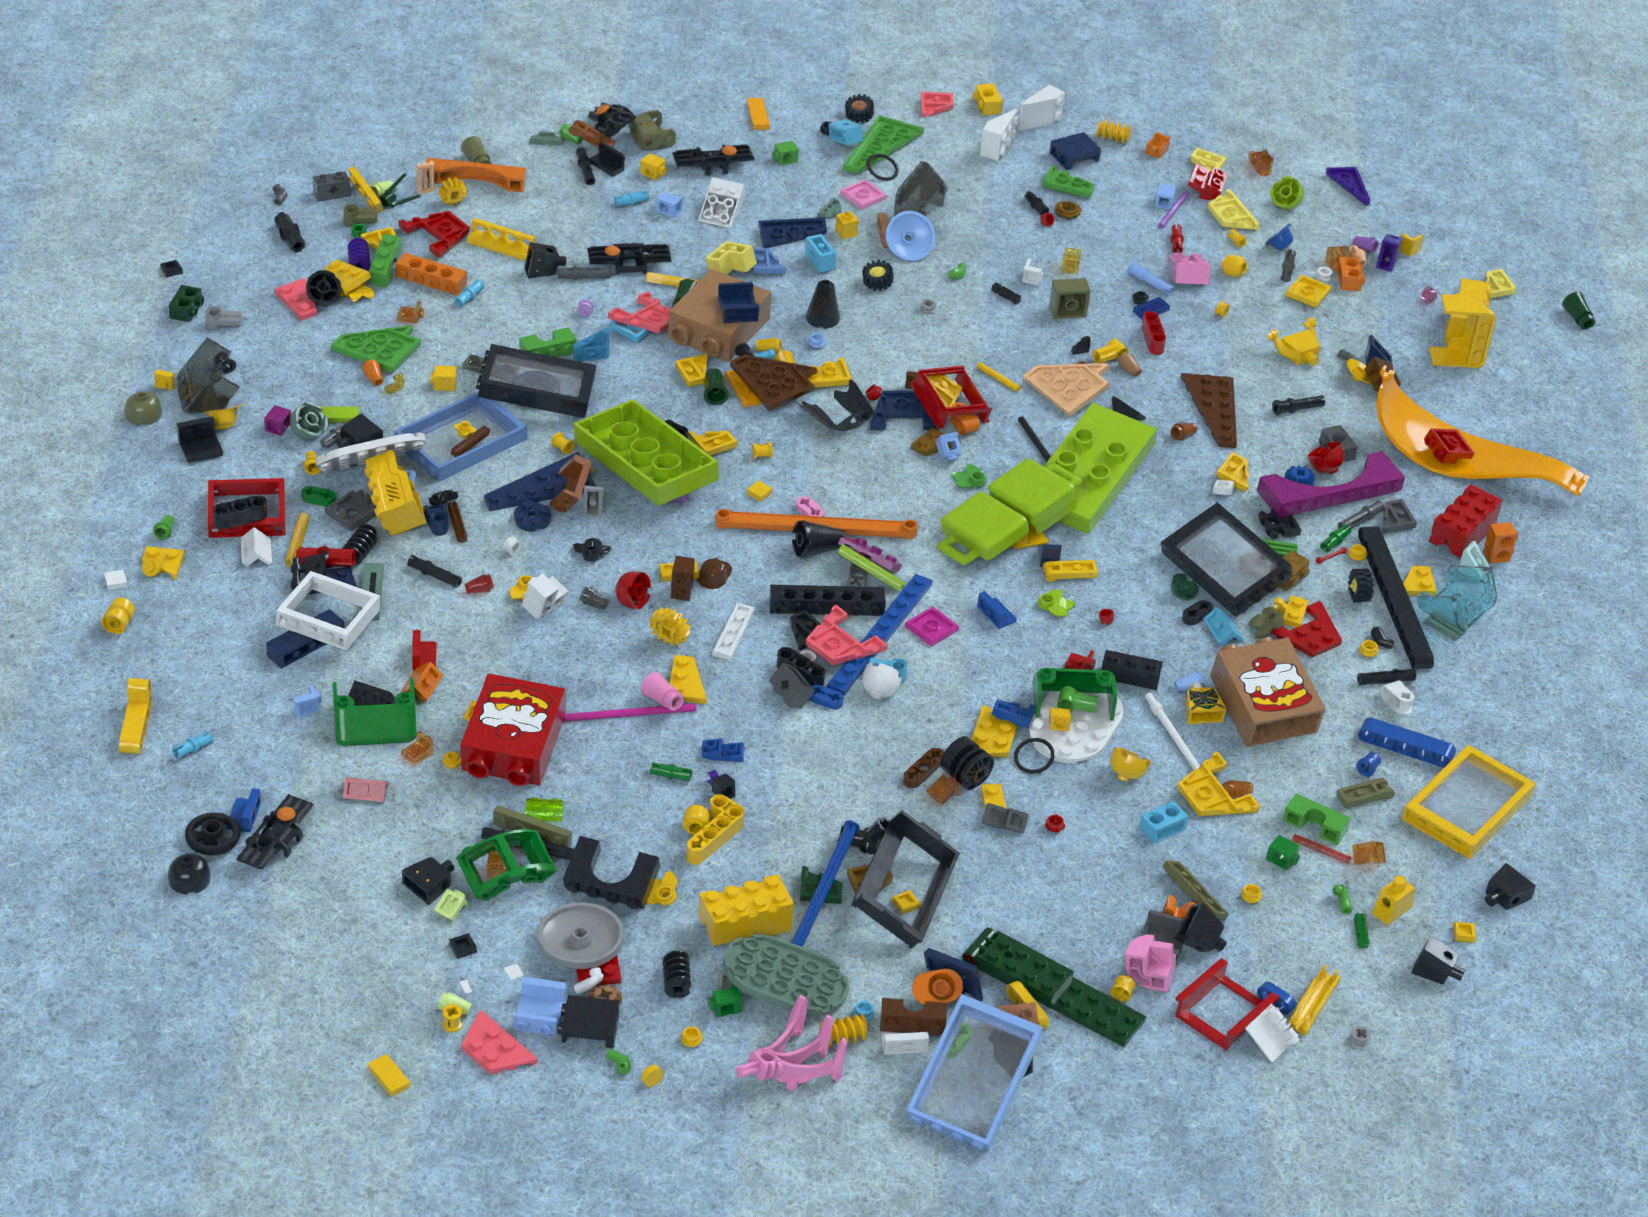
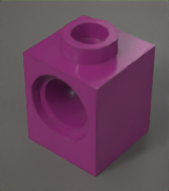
[264,405,291,436]

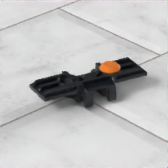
[587,102,636,137]
[672,144,754,176]
[587,243,672,275]
[237,794,314,870]

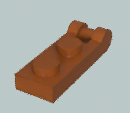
[569,120,616,148]

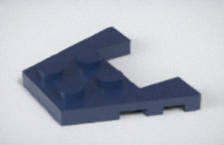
[870,390,939,430]

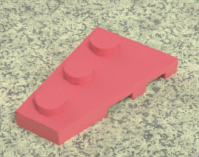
[275,278,317,321]

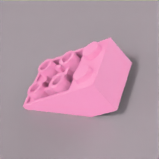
[1169,253,1210,285]

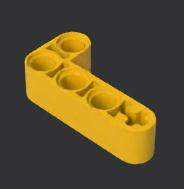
[119,678,152,754]
[686,794,745,865]

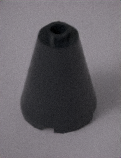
[806,280,840,329]
[792,520,846,558]

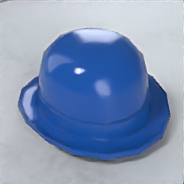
[1265,224,1293,250]

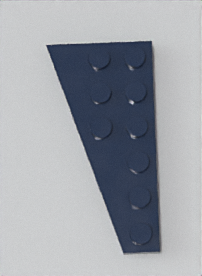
[484,452,596,511]

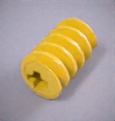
[1097,119,1132,144]
[819,1014,867,1048]

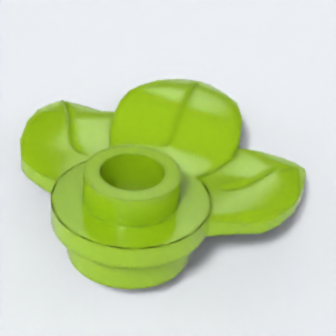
[1037,590,1075,617]

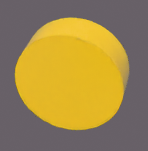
[641,1064,664,1087]

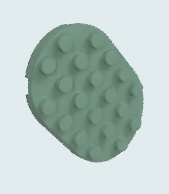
[723,934,849,1017]

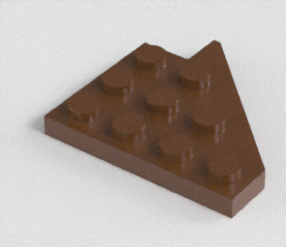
[730,355,817,411]

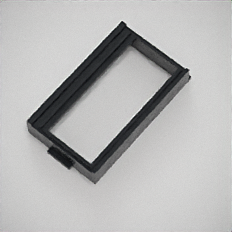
[851,810,960,949]

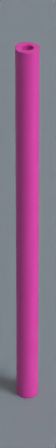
[563,703,696,722]

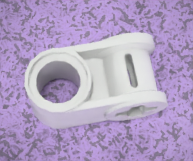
[1380,680,1414,716]

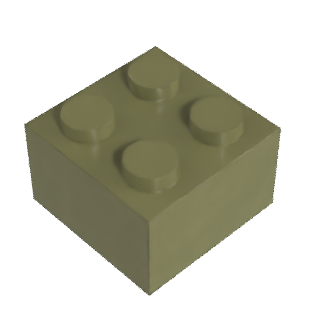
[1049,278,1091,319]

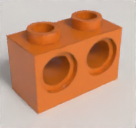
[1336,257,1365,291]
[1483,522,1518,563]

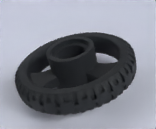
[185,812,240,856]

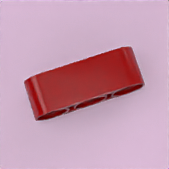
[1141,311,1166,355]

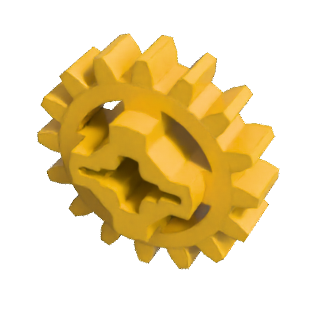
[649,607,691,645]

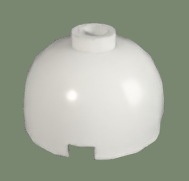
[862,663,902,699]

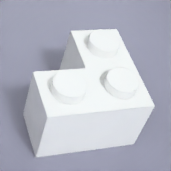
[522,574,568,620]

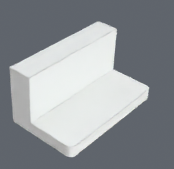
[241,527,272,566]
[881,1032,929,1054]

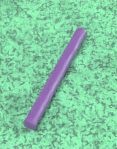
[1158,191,1189,229]

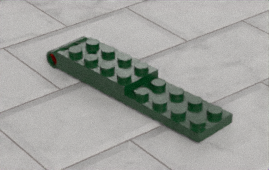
[962,928,1147,1047]

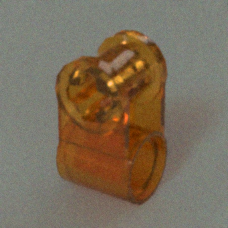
[1248,149,1274,176]

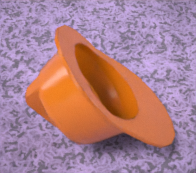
[912,969,963,1005]

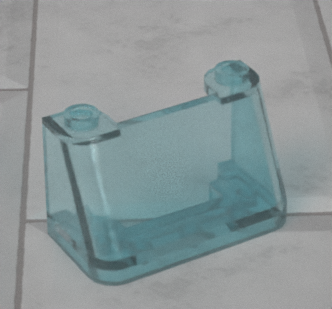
[1417,565,1497,630]

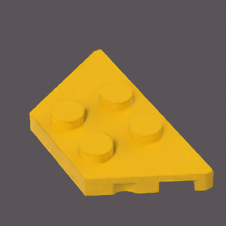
[972,705,1017,758]

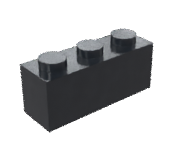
[1101,650,1163,690]

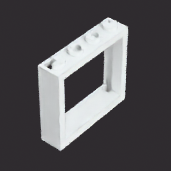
[276,571,380,650]

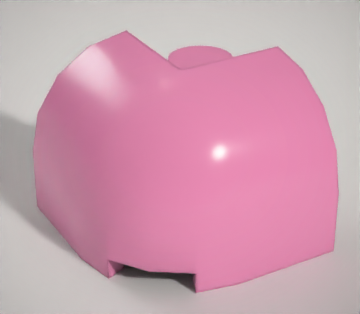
[1125,935,1176,992]

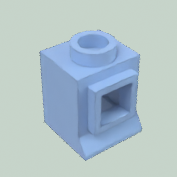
[935,432,962,462]

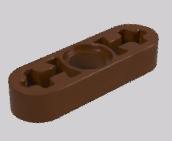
[903,748,944,788]

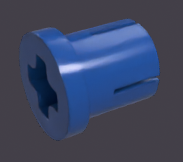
[1356,752,1381,777]

